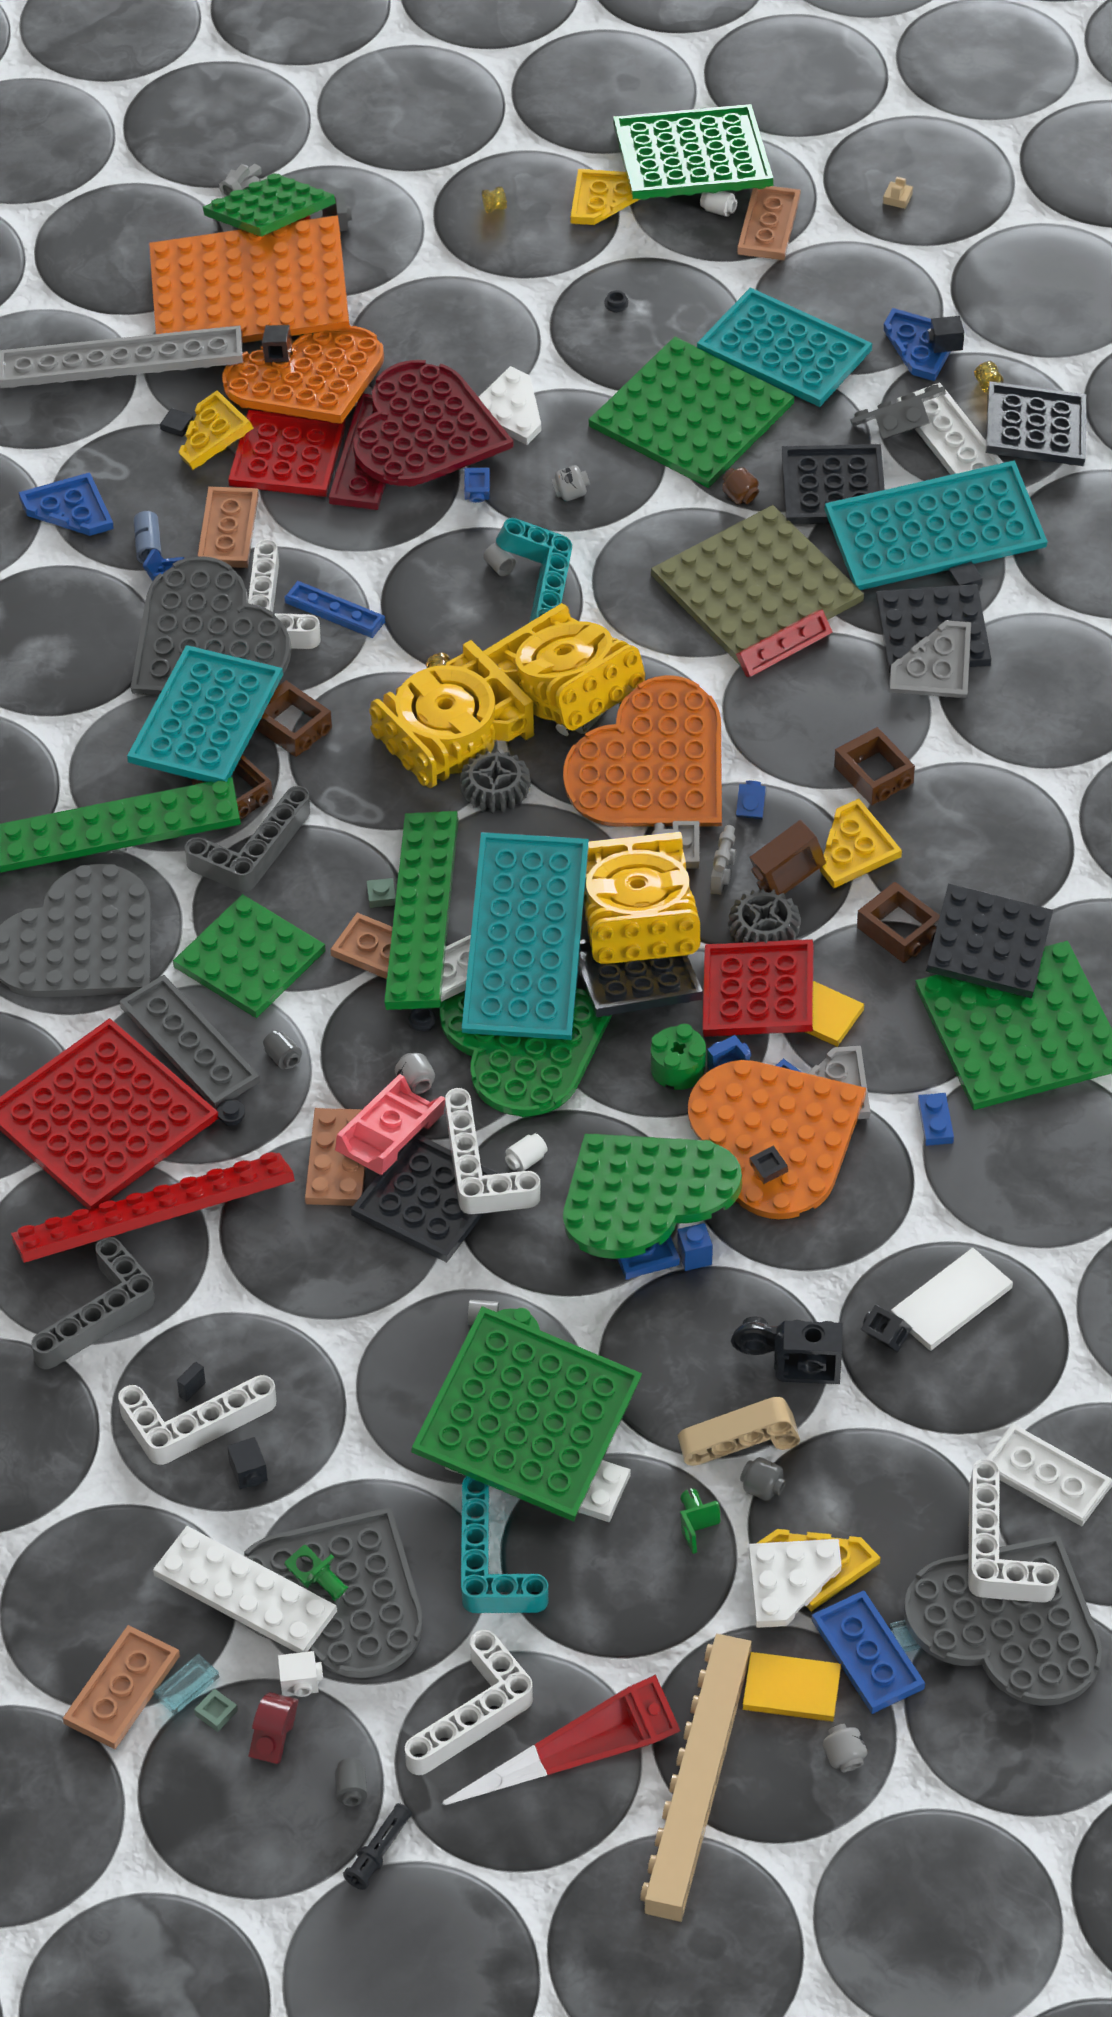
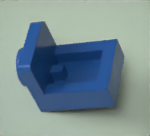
[464,468,490,503]
[143,549,185,581]
[736,780,766,819]
[707,1035,751,1070]

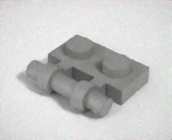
[652,821,700,868]
[711,825,736,895]

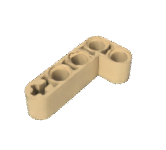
[678,1397,800,1466]

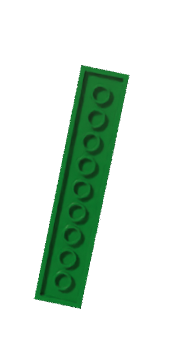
[0,777,241,873]
[384,811,459,1010]

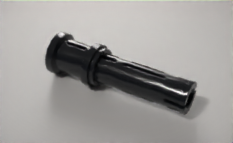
[343,1803,412,1890]

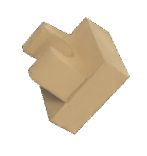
[883,177,913,209]

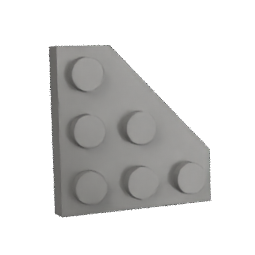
[889,620,971,698]
[807,1046,871,1119]

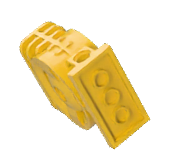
[483,603,645,730]
[369,640,534,788]
[584,832,700,964]

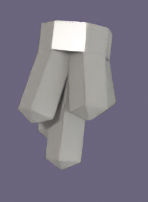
[219,163,262,197]

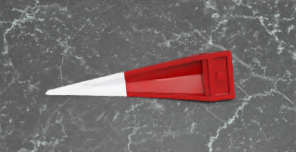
[442,1675,681,1805]

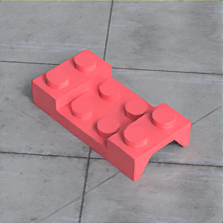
[335,1074,445,1175]

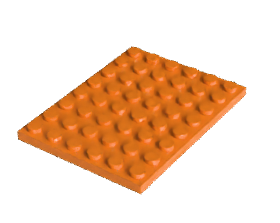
[149,215,350,343]

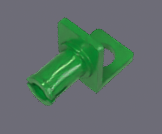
[680,1489,721,1554]
[284,1545,349,1601]

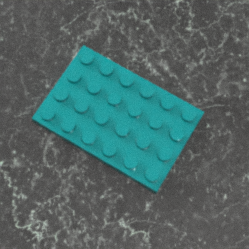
[697,287,872,407]
[127,645,283,782]

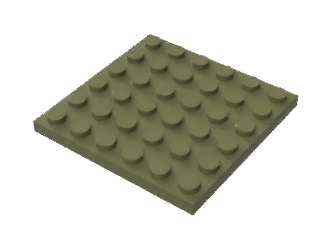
[651,505,864,666]

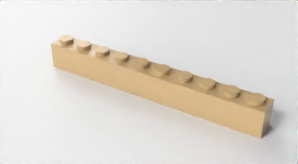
[640,1633,752,1922]

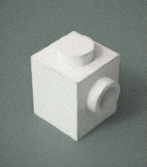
[278,1651,323,1697]

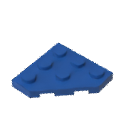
[884,308,951,381]
[19,472,114,536]

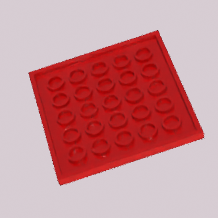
[0,1018,219,1210]

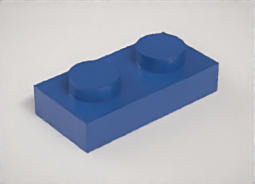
[918,1093,954,1146]

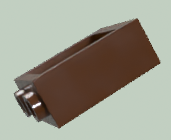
[256,680,332,757]
[834,727,915,806]
[192,755,273,819]
[750,819,826,895]
[857,882,940,963]

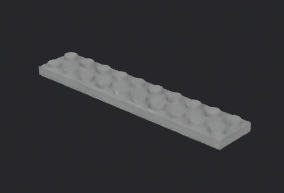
[0,325,243,388]

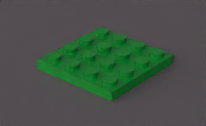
[203,173,336,237]
[173,894,326,1018]

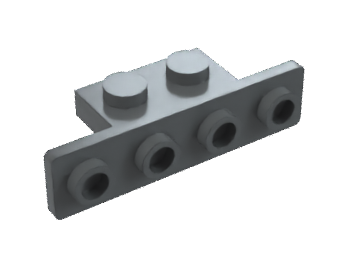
[850,384,946,440]

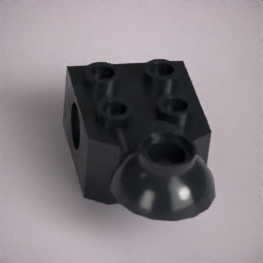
[731,1316,843,1384]

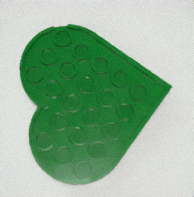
[440,988,612,1117]
[563,1134,742,1259]

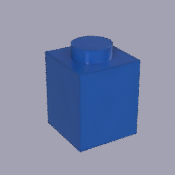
[677,1223,713,1271]

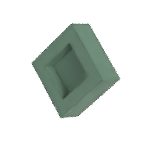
[367,878,396,908]
[194,1689,238,1732]

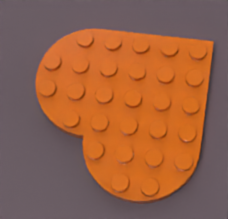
[222,326,384,424]
[563,675,722,827]
[688,1060,866,1219]

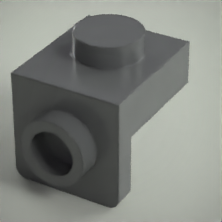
[322,194,352,231]

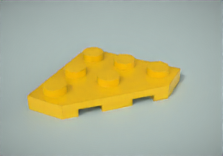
[571,169,640,225]
[178,390,253,470]
[820,798,902,888]
[756,1529,881,1611]

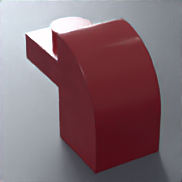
[248,1692,299,1764]

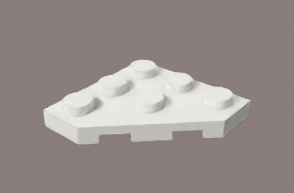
[479,366,541,445]
[749,1539,841,1628]

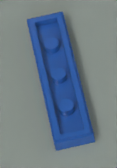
[285,581,385,638]

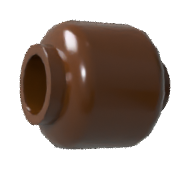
[722,467,759,504]

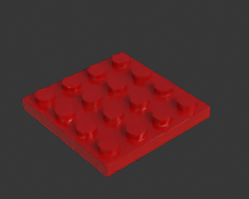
[228,410,345,497]
[703,939,814,1037]

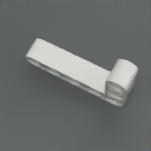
[248,539,321,649]
[445,1088,540,1214]
[118,1375,276,1465]
[968,1458,1059,1602]
[405,1630,533,1775]

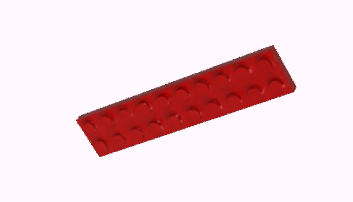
[11,1152,295,1263]

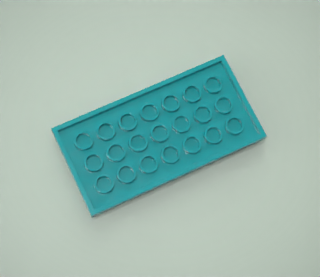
[824,460,1048,590]
[462,832,589,1040]

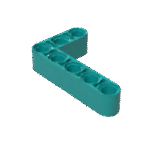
[496,518,573,623]
[461,1476,549,1613]

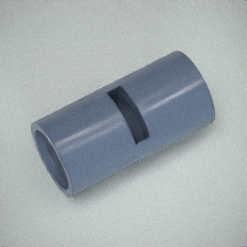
[134,511,162,564]

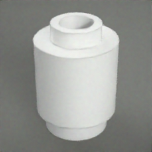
[700,191,737,217]
[505,1133,548,1172]

